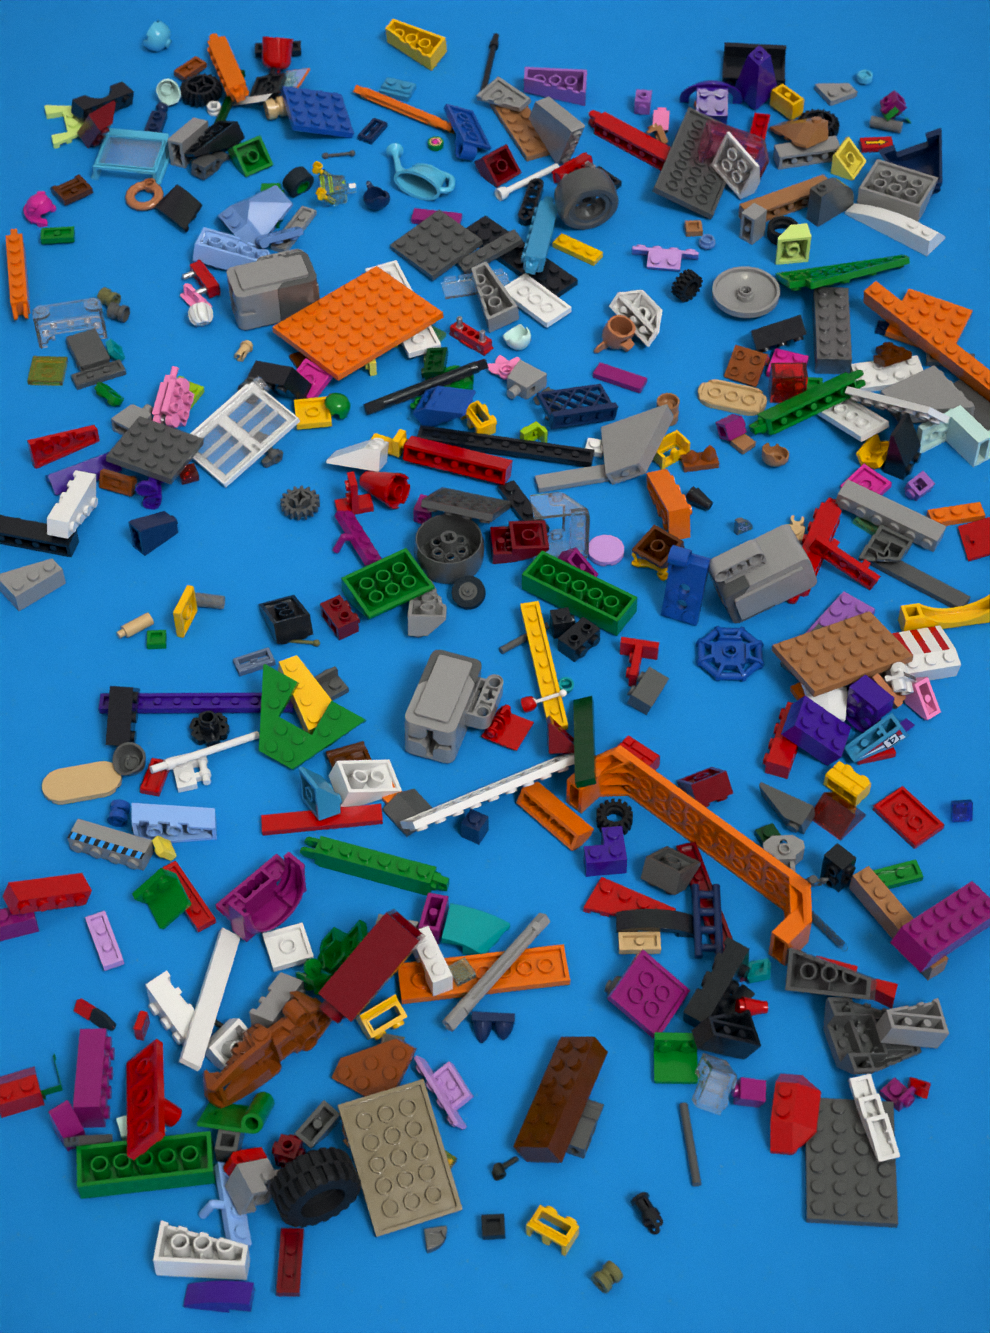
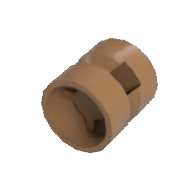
[656,393,680,426]

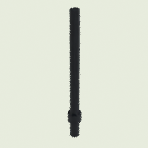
[480,33,499,92]

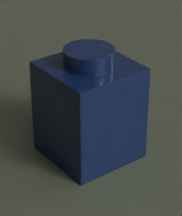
[461,809,489,845]

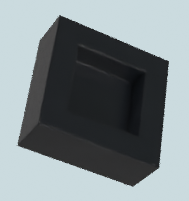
[481,1214,505,1240]

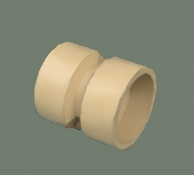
[263,96,288,120]

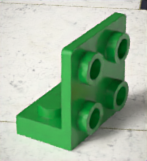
[132,868,191,929]
[653,1032,698,1084]

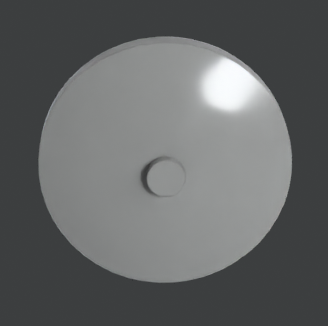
[712,266,780,318]

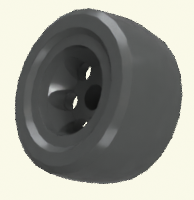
[554,167,619,230]
[414,514,484,584]

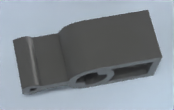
[192,150,230,180]
[566,1099,604,1159]

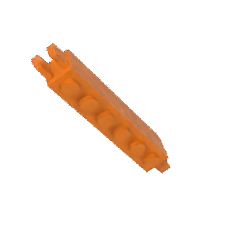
[207,33,249,103]
[6,229,31,320]

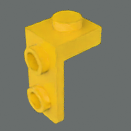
[370,429,408,457]

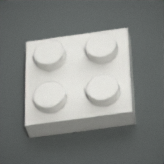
[262,922,314,972]

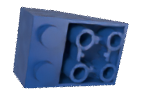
[412,386,476,427]

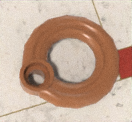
[125,178,164,211]

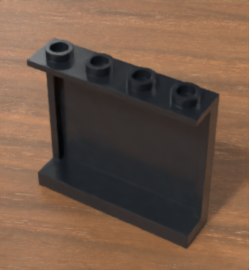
[722,42,786,87]

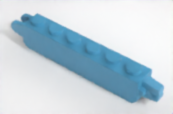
[521,196,558,275]

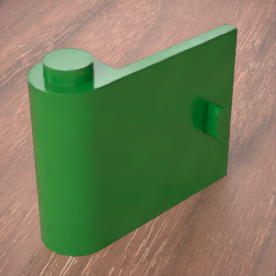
[197,1092,275,1134]

